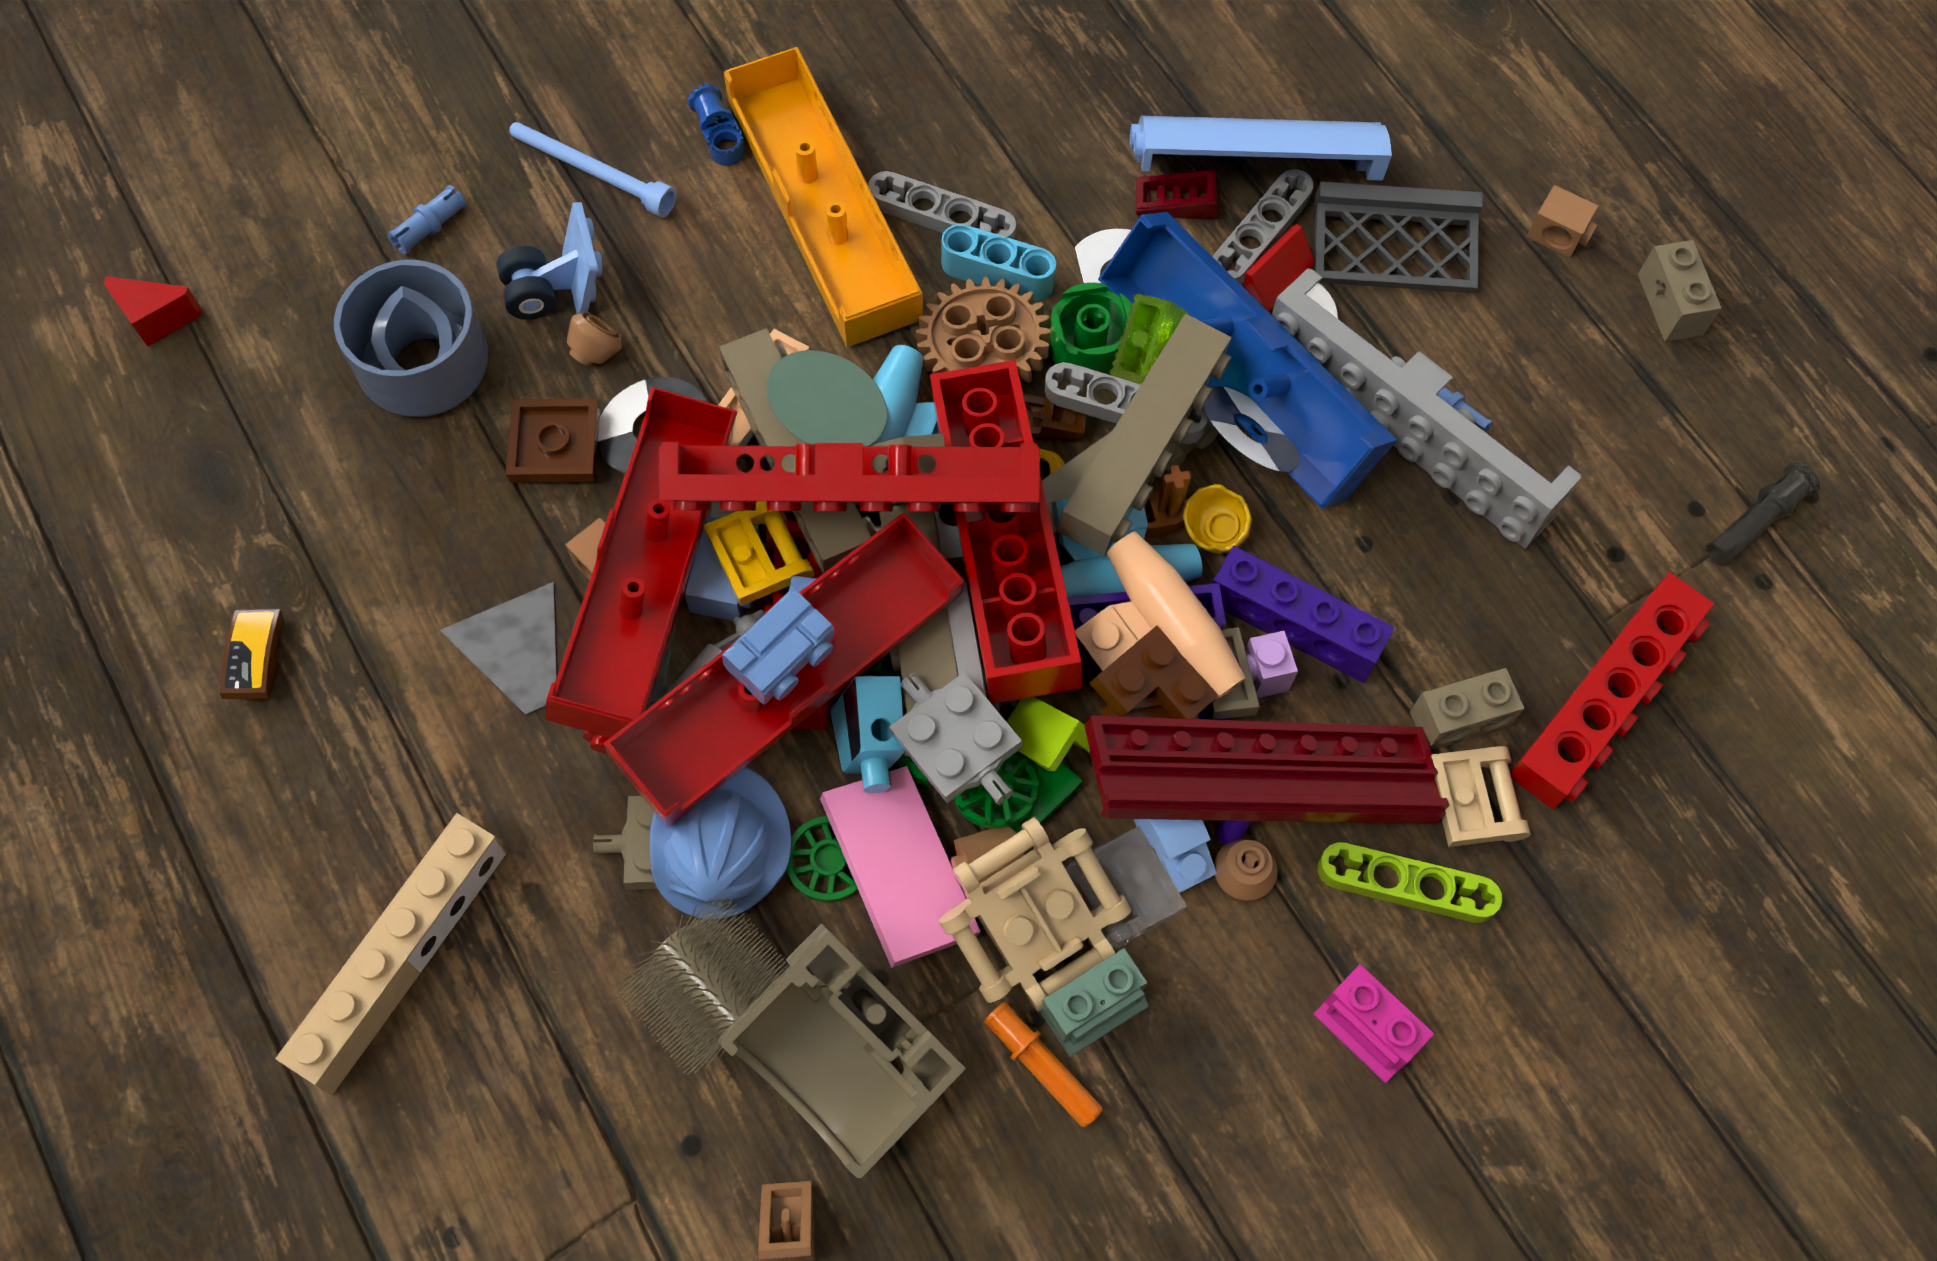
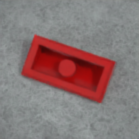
[1243,224,1314,312]

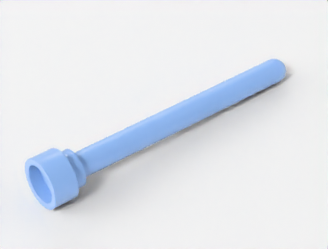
[509,122,677,218]

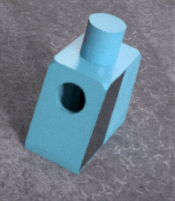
[831,676,905,793]

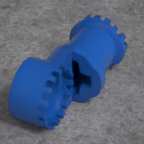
[687,83,745,165]

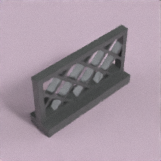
[1313,182,1483,293]

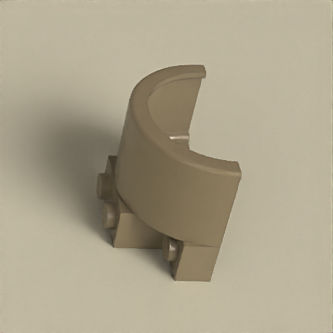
[719,923,966,1178]

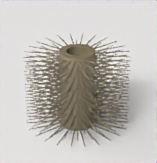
[616,895,789,1075]

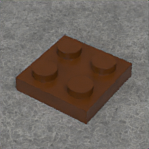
[506,399,600,483]

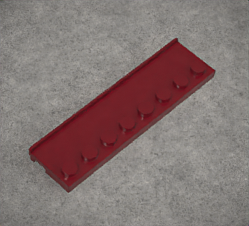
[1084,715,1449,824]

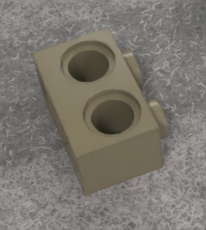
[1410,668,1525,751]

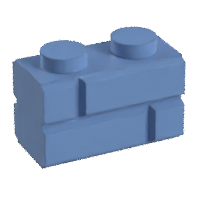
[722,588,834,705]

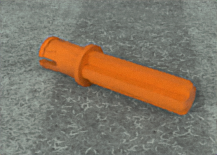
[983,1001,1102,1128]

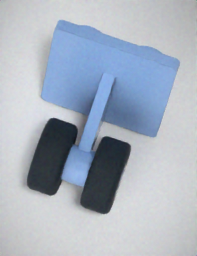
[496,202,602,320]

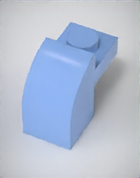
[1134,819,1217,894]

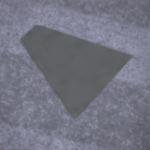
[440,582,556,714]

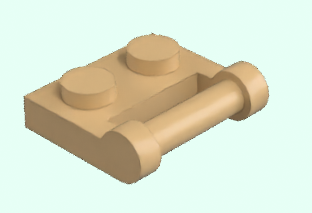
[1431,746,1531,847]

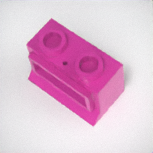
[1313,964,1434,1083]

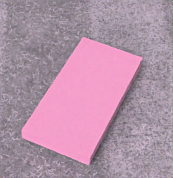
[820,766,981,968]

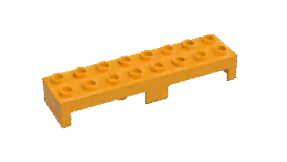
[724,47,923,347]

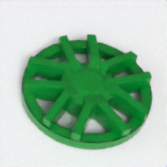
[954,753,1039,829]
[786,816,859,903]

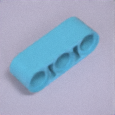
[941,224,1056,302]

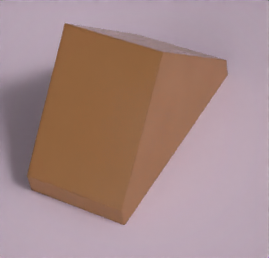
[758,1181,815,1261]

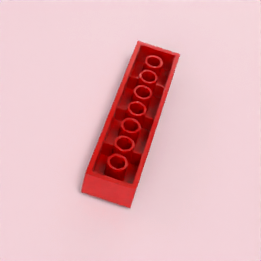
[930,360,1082,704]

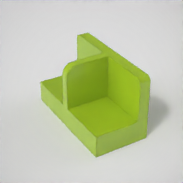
[1006,697,1090,771]

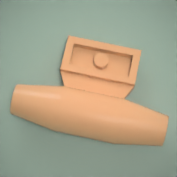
[1075,531,1246,700]

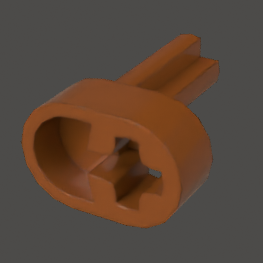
[1144,465,1190,538]

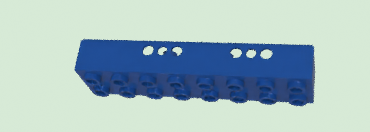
[1098,212,1397,509]

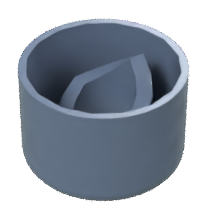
[334,260,488,417]

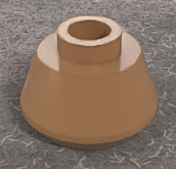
[567,312,622,366]
[1214,838,1278,901]

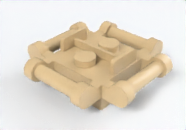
[939,817,1132,1013]

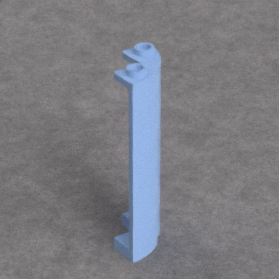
[1130,116,1392,180]

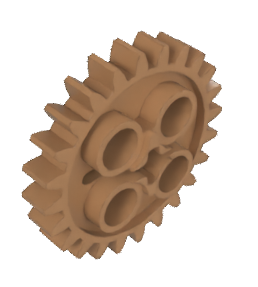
[916,277,1050,383]

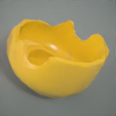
[1183,484,1253,555]

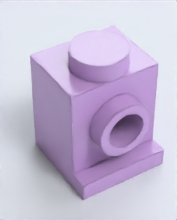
[1245,631,1298,698]

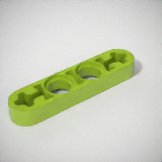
[1317,842,1502,923]

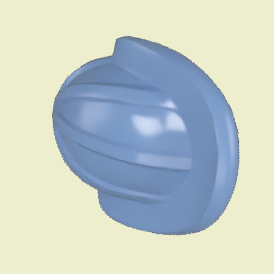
[650,767,792,919]

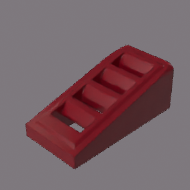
[1136,169,1219,219]

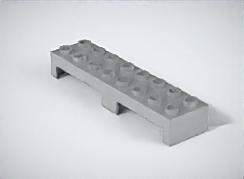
[1272,269,1582,549]

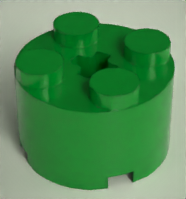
[1049,282,1136,376]

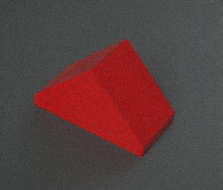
[104,276,202,347]

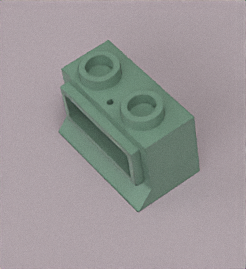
[1040,948,1149,1057]

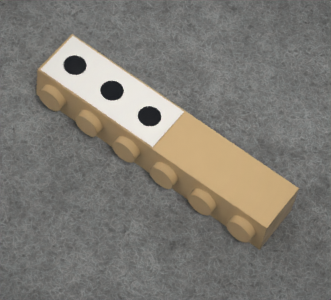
[275,813,507,1095]

